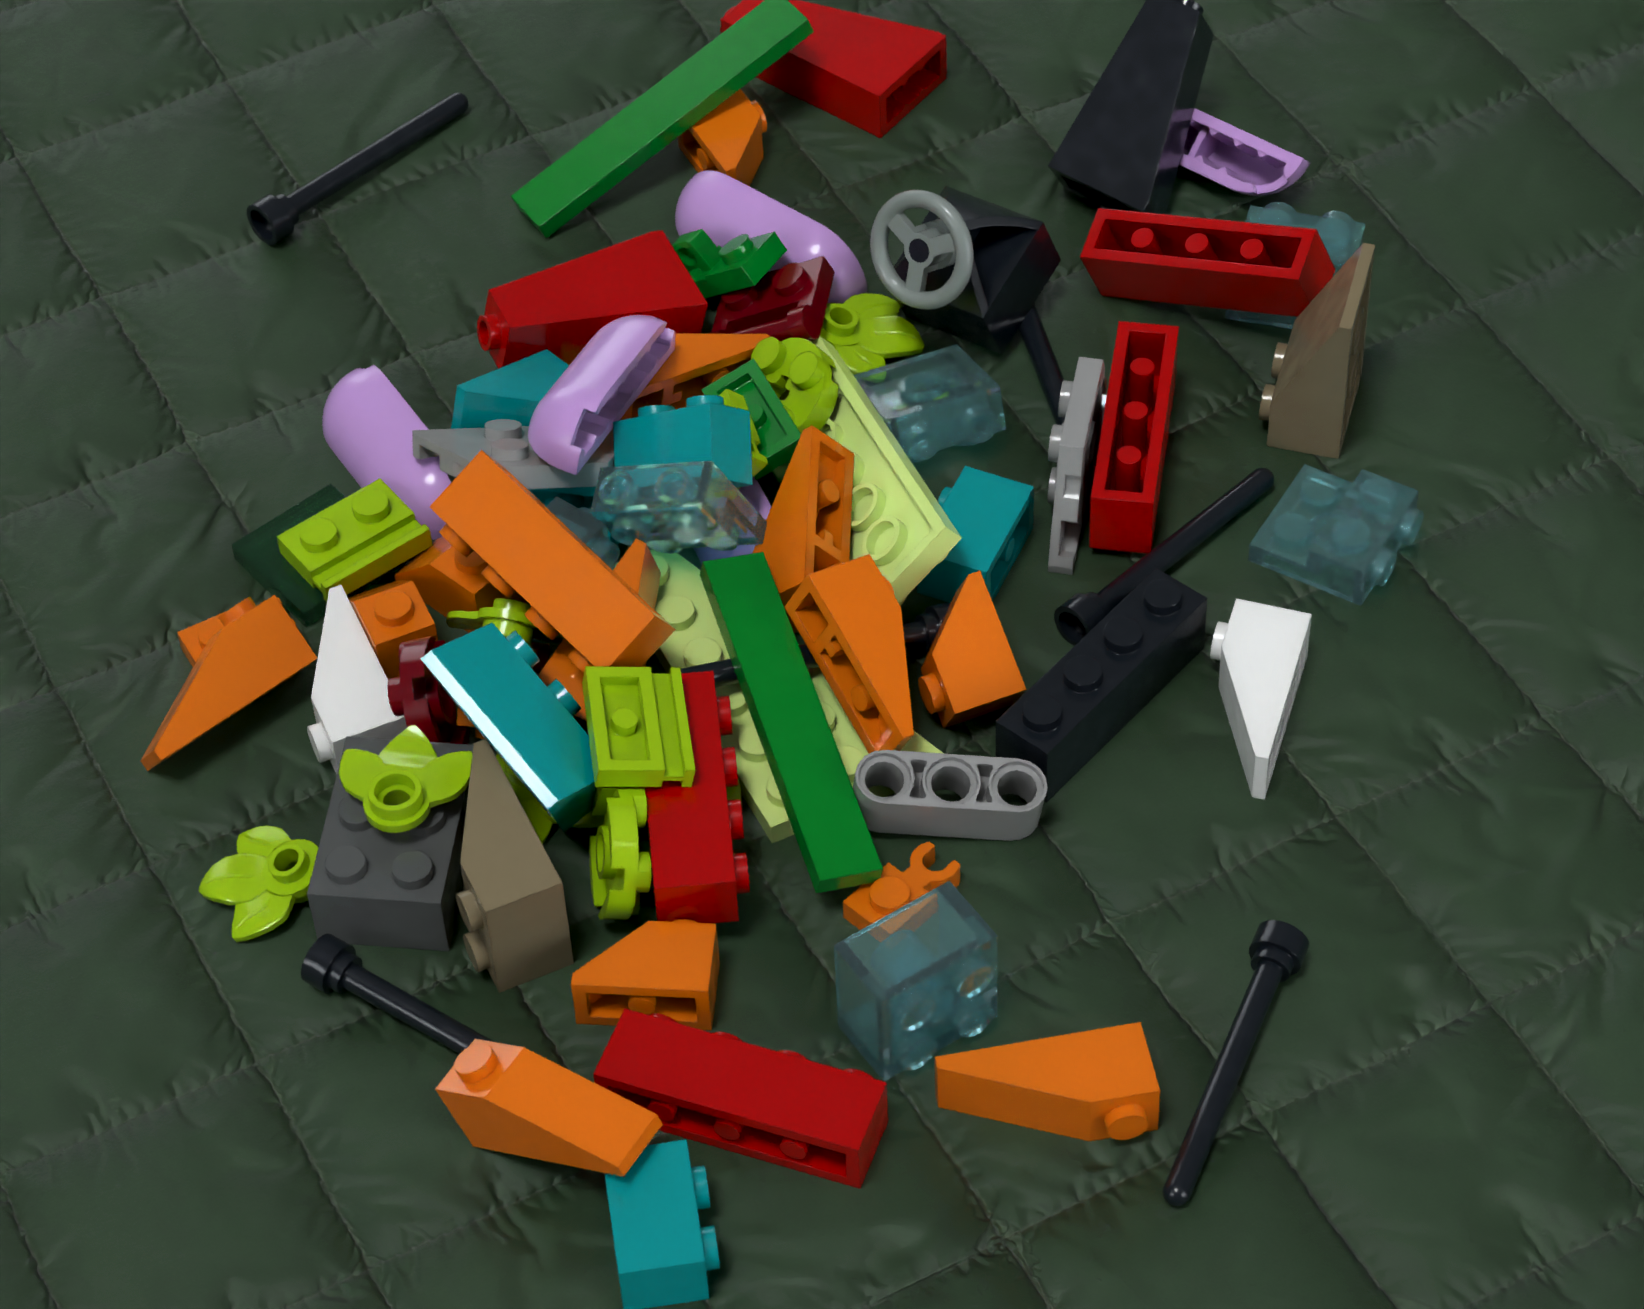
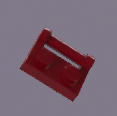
[707,256,835,341]

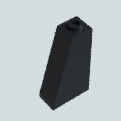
[1048,0,1214,214]

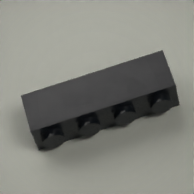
[996,568,1207,803]

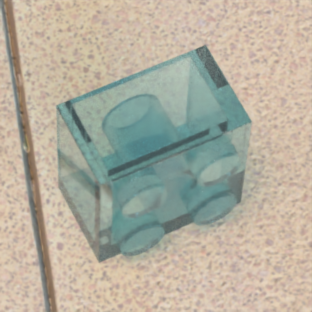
[834,881,998,1082]

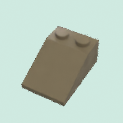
[1259,243,1375,459]
[456,739,574,993]

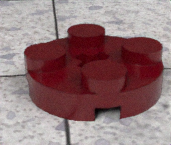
[387,636,469,745]

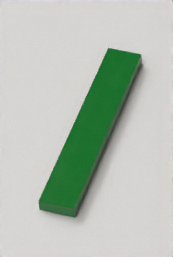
[511,0,814,238]
[700,552,883,893]

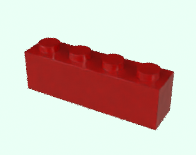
[1080,208,1335,317]
[1089,321,1179,554]
[645,670,750,924]
[593,1008,888,1189]

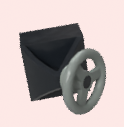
[870,186,1061,354]

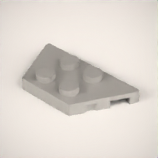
[1047,357,1107,575]
[412,419,615,489]

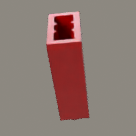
[720,0,947,139]
[477,230,708,369]

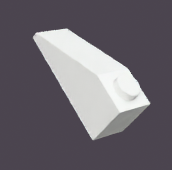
[307,585,407,774]
[1210,598,1312,800]

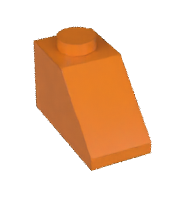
[678,89,767,187]
[394,537,527,633]
[918,571,1027,728]
[348,580,438,680]
[571,919,720,1030]

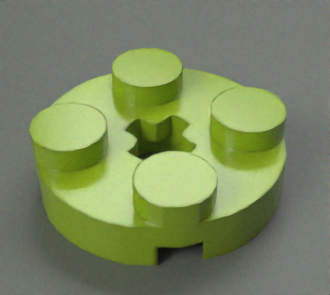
[751,337,839,434]
[589,787,651,920]

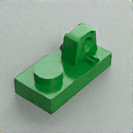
[672,229,787,298]
[701,358,801,483]

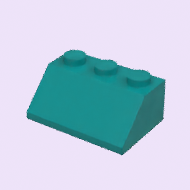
[421,623,597,833]

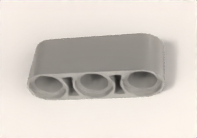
[853,750,1048,841]

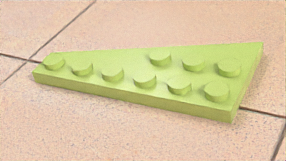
[781,336,962,606]
[609,544,944,844]

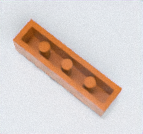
[430,450,676,673]

